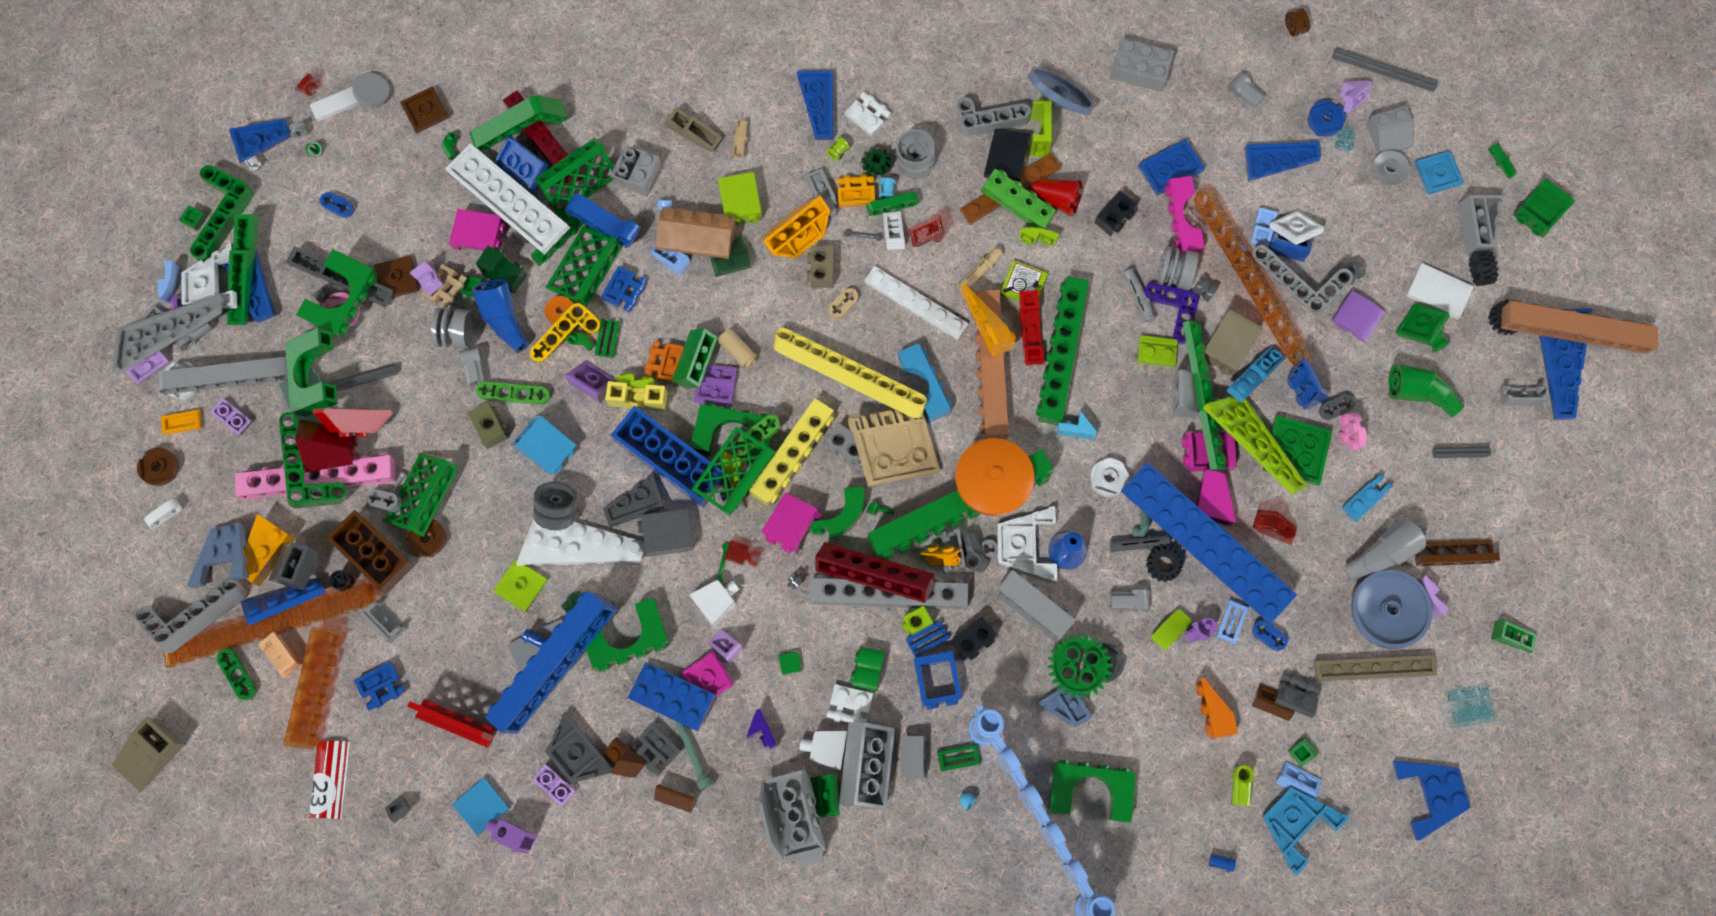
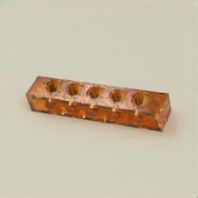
[283,626,342,750]

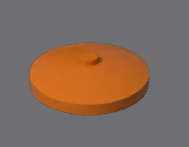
[955,438,1034,516]

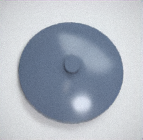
[1028,67,1094,115]
[1351,570,1433,649]

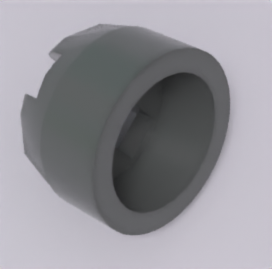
[312,286,329,302]

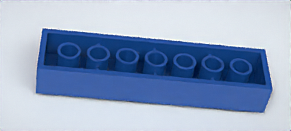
[485,591,618,734]

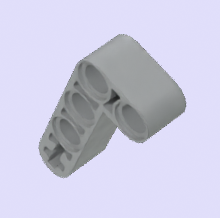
[956,97,1031,136]

